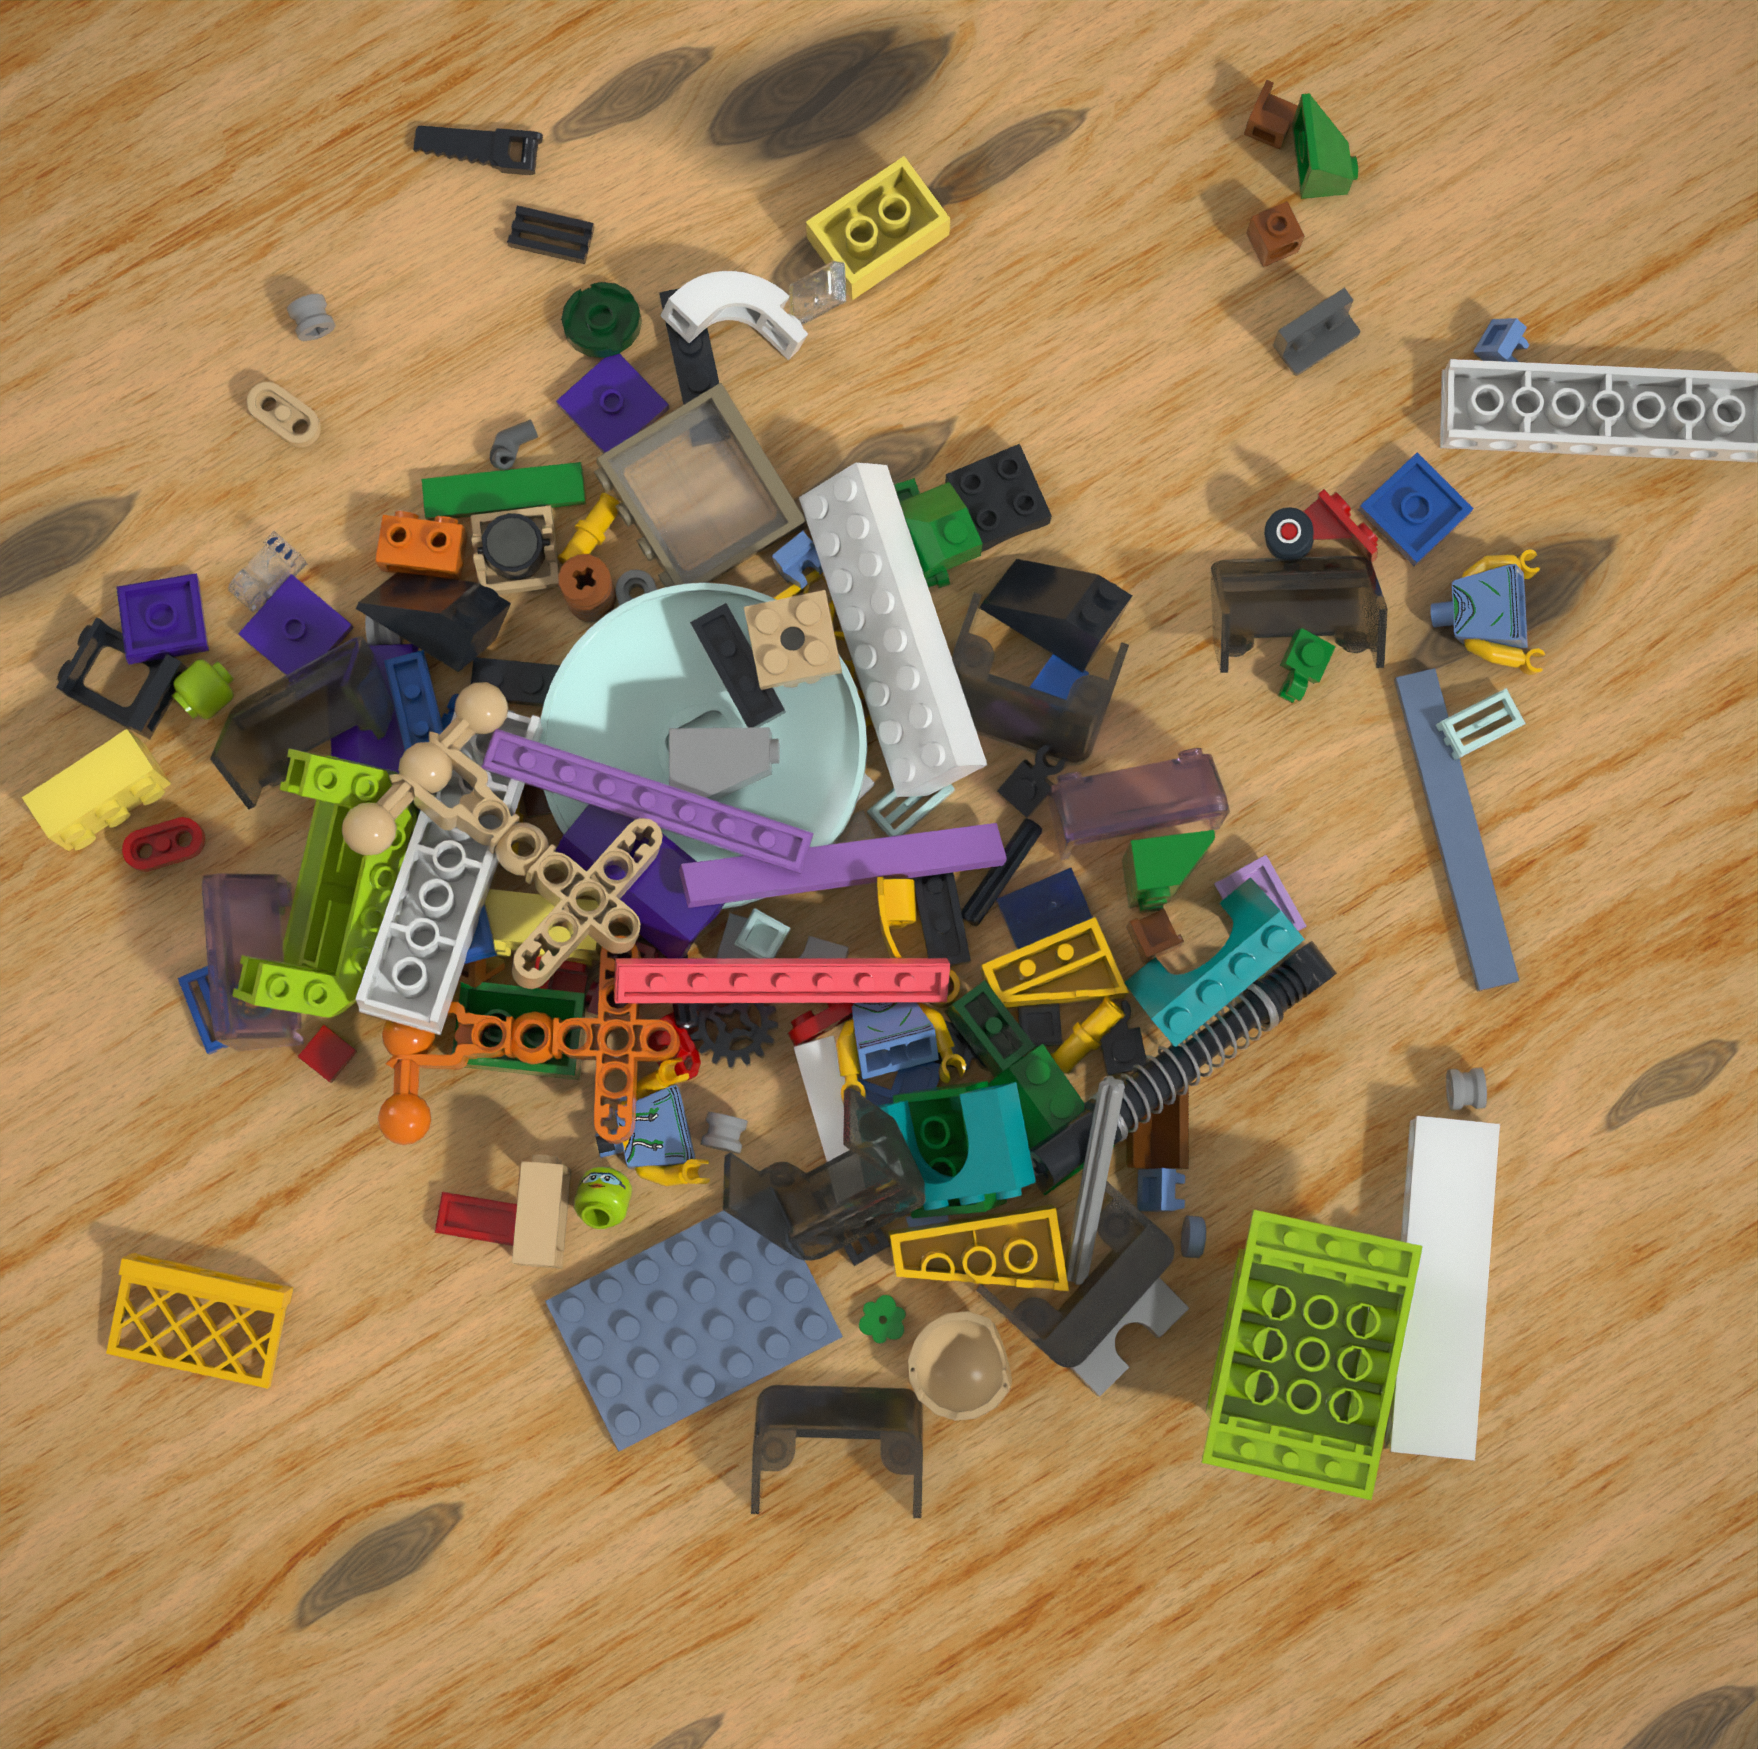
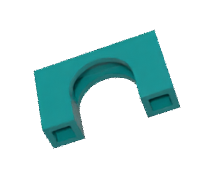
[1124,877,1305,1047]
[852,1082,1036,1215]

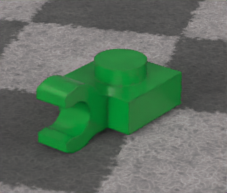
[1278,628,1336,703]

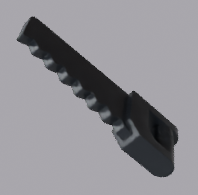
[413,126,543,175]

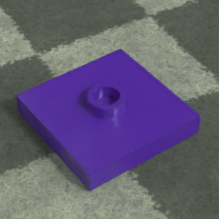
[556,354,670,454]
[116,573,209,665]
[238,574,354,688]

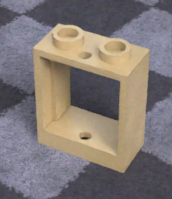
[512,1155,571,1269]

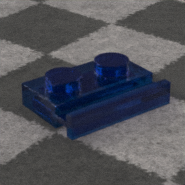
[996,868,1093,950]

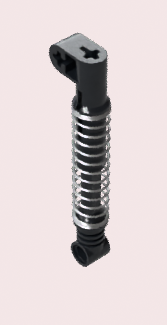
[1030,941,1337,1193]

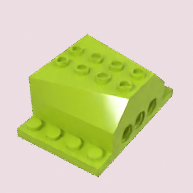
[1201,1209,1423,1500]

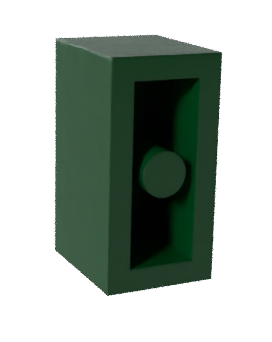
[945,980,1036,1078]

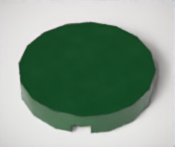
[561,282,642,358]

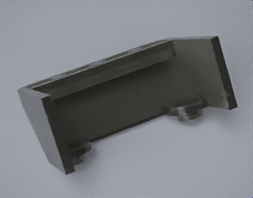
[1211,556,1388,673]
[952,592,1129,766]
[210,636,394,810]
[723,1087,925,1261]
[974,1170,1174,1368]
[751,1385,923,1519]

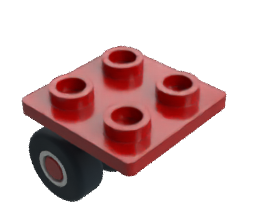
[1264,489,1378,563]

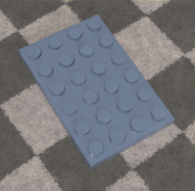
[545,1188,843,1452]

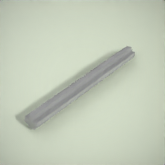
[1065,1076,1125,1285]

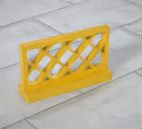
[106,1253,293,1389]

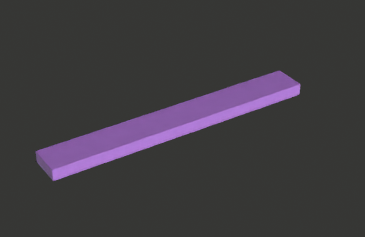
[481,729,814,874]
[679,823,1007,908]

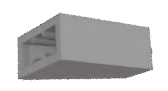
[669,727,780,801]

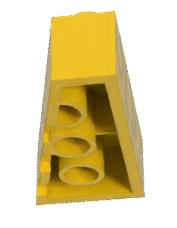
[888,1204,1069,1291]

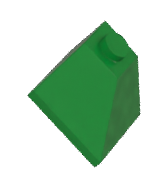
[1292,93,1358,199]
[900,482,983,579]

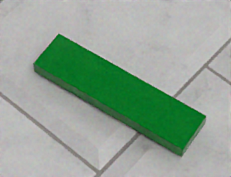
[421,462,586,521]

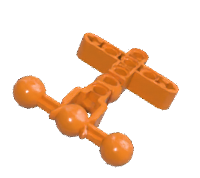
[378,935,680,1145]

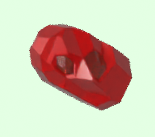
[649,1012,701,1081]

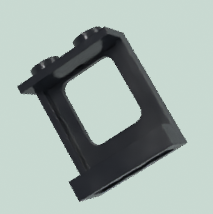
[56,617,187,740]

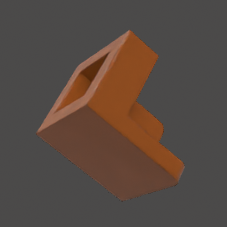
[1244,80,1298,150]
[1126,909,1184,964]

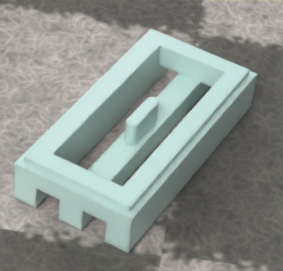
[1436,688,1526,760]
[867,784,955,837]

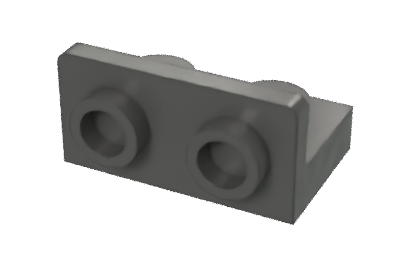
[1273,287,1360,376]

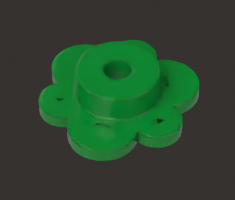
[859,1295,906,1344]

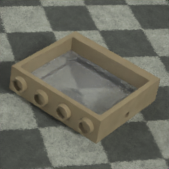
[594,383,806,587]

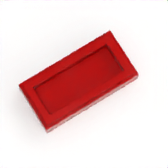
[434,1192,517,1246]

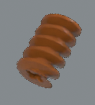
[558,554,616,622]

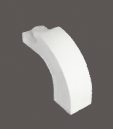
[660,271,808,360]

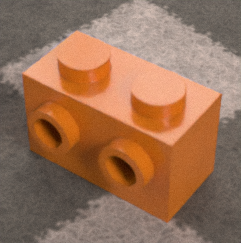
[375,511,468,580]

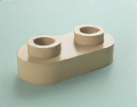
[247,382,321,448]

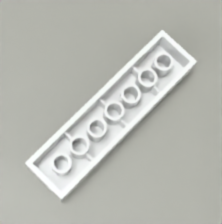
[799,462,987,797]

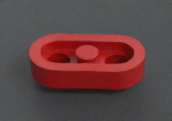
[122,817,206,872]
[787,1003,855,1046]

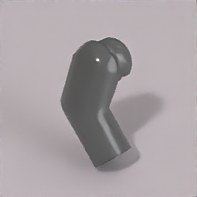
[490,419,538,470]

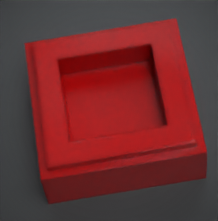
[298,1025,357,1083]

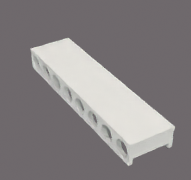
[1440,359,1758,462]
[356,712,543,1035]
[1384,1116,1500,1461]

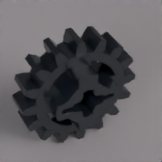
[690,1003,778,1069]

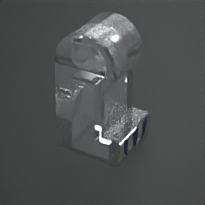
[228,531,307,612]

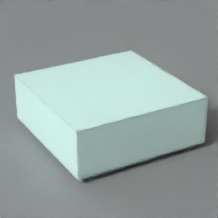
[734,908,791,958]

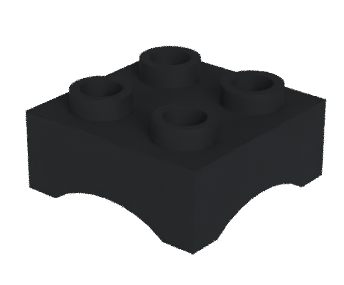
[945,444,1052,552]

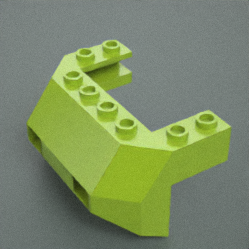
[232,748,419,1018]

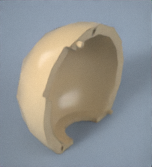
[908,1311,1012,1421]

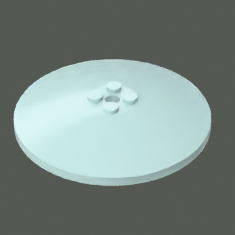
[539,583,867,909]

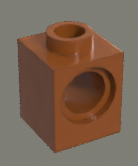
[1246,201,1305,268]

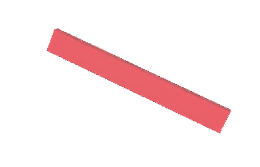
[614,958,950,1003]

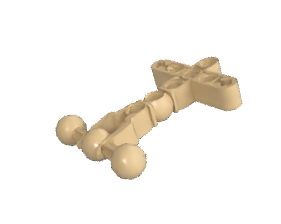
[342,682,663,989]

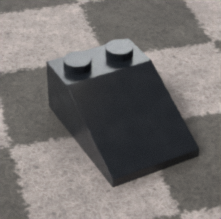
[980,559,1133,672]
[356,572,511,672]

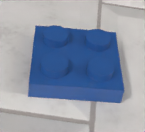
[1358,452,1474,566]

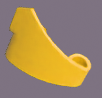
[877,877,960,1008]

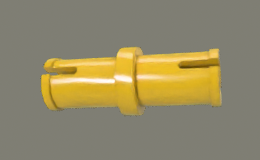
[557,493,620,564]
[1050,997,1125,1074]

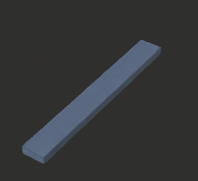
[1394,668,1519,992]

